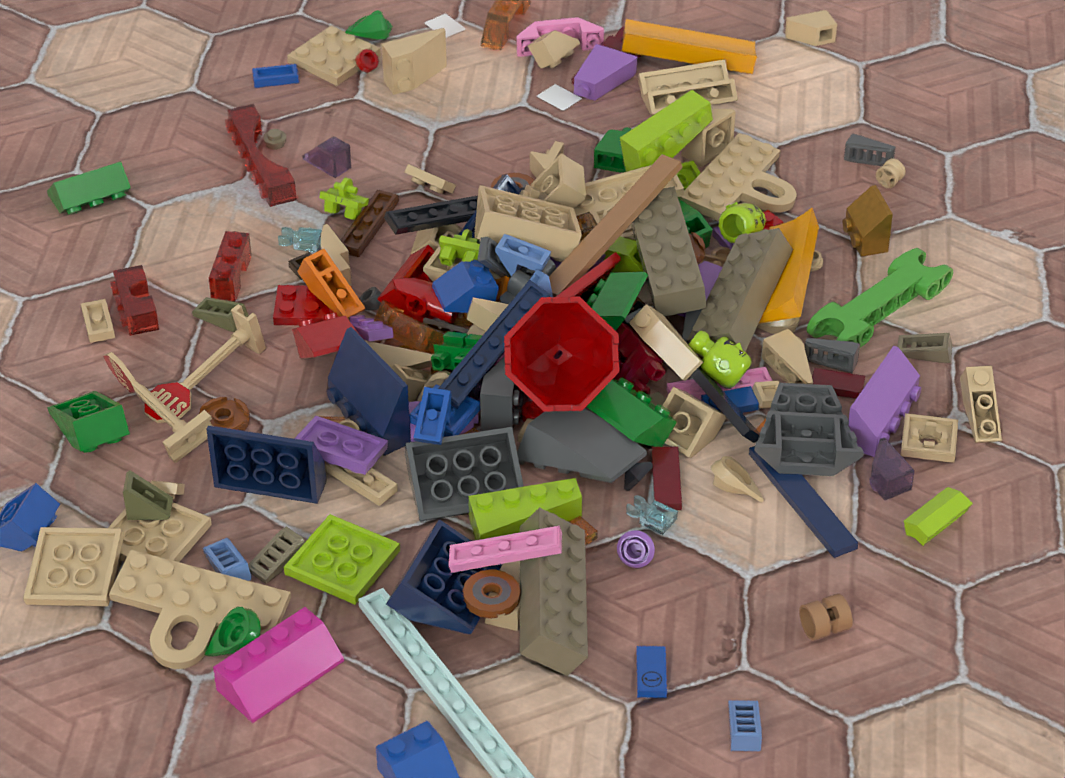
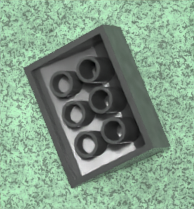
[404,427,524,522]

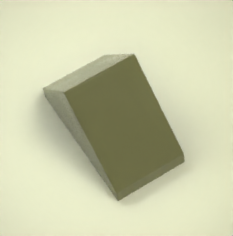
[123,470,173,520]

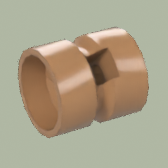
[799,594,853,641]

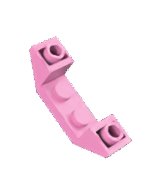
[516,17,604,57]

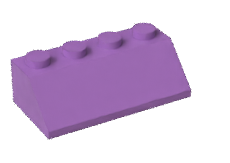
[848,346,921,457]

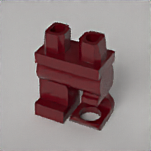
[613,323,666,395]

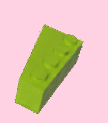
[620,90,713,172]
[468,478,582,540]

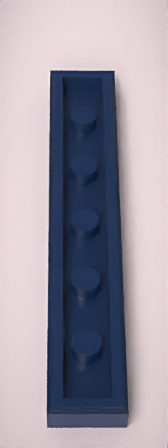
[438,280,550,409]
[749,446,858,558]

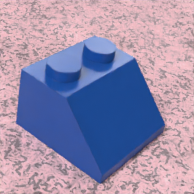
[432,260,499,313]
[0,483,60,552]
[376,720,460,778]

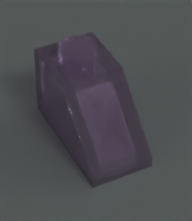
[302,136,352,178]
[869,437,915,500]

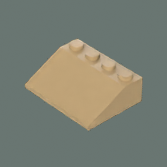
[475,185,582,262]

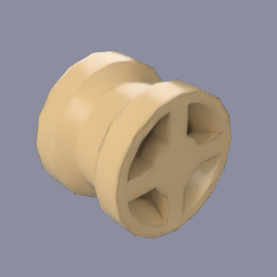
[876,159,906,188]

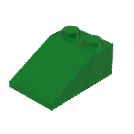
[47,391,130,453]

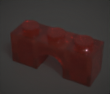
[209,231,252,302]
[110,265,159,336]

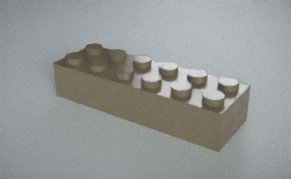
[631,186,707,317]
[687,228,793,360]
[520,507,588,676]

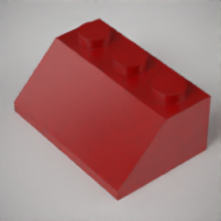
[378,244,435,325]

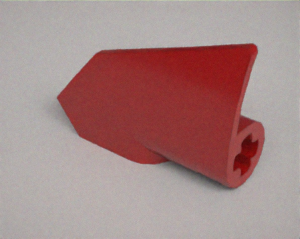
[393,278,459,324]

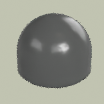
[359,287,383,310]

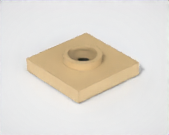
[901,413,958,463]

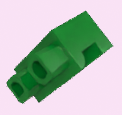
[431,331,483,371]

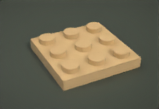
[287,26,381,86]
[108,502,212,562]
[23,527,124,606]

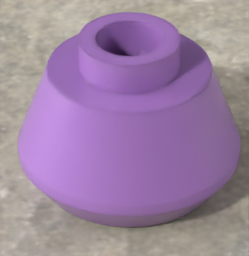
[617,530,655,568]

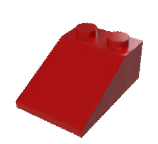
[292,312,359,358]

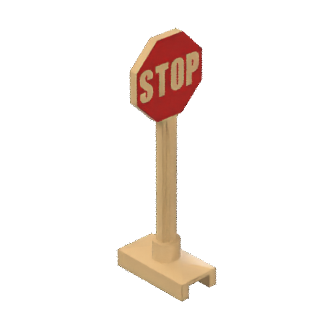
[144,304,266,423]
[104,352,213,463]

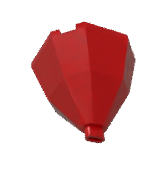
[504,296,619,412]

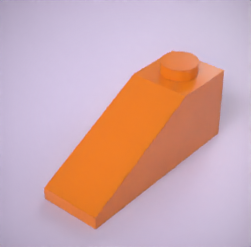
[297,248,366,319]

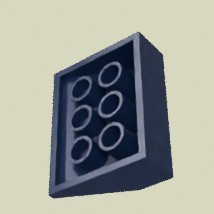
[327,327,411,456]
[206,425,327,504]
[386,519,502,635]

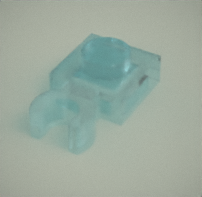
[278,227,322,252]
[626,495,678,535]

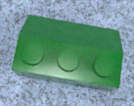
[47,161,131,215]
[586,272,648,331]
[586,378,677,447]

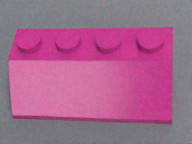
[213,607,344,723]

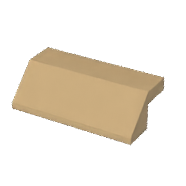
[637,60,738,115]

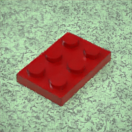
[273,285,352,325]

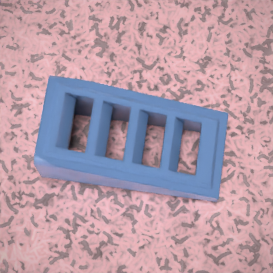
[203,538,252,581]
[728,700,762,751]

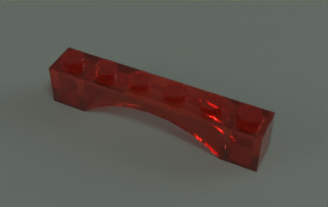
[225,104,297,207]

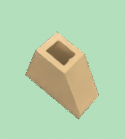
[785,10,837,46]
[528,30,580,69]

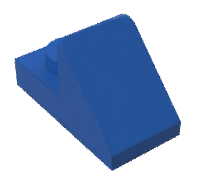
[413,387,451,445]

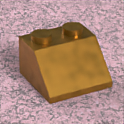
[842,185,893,257]

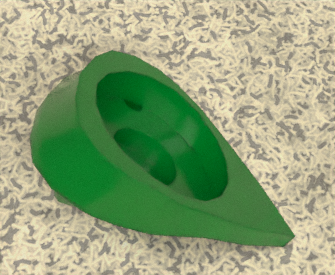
[345,10,392,39]
[205,607,261,656]

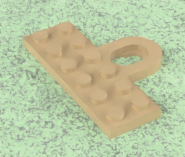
[679,133,797,221]
[574,165,684,240]
[109,550,291,669]

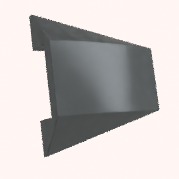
[754,383,864,476]
[517,407,647,483]

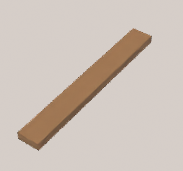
[549,155,683,297]

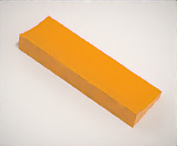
[622,19,757,74]
[759,208,819,323]

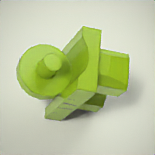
[319,177,369,220]
[438,229,480,266]

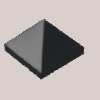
[624,462,653,491]

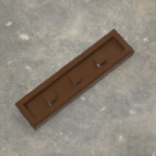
[340,190,399,257]

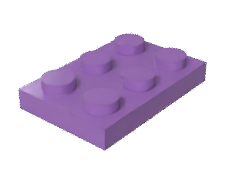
[294,416,388,475]

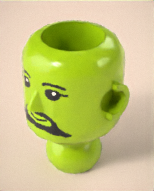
[719,202,766,243]
[688,331,752,389]

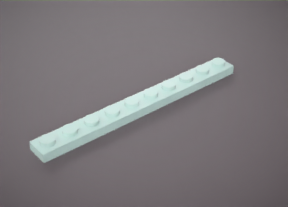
[358,588,534,778]

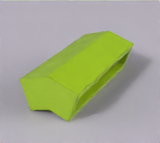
[904,487,973,546]

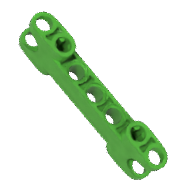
[807,248,953,348]

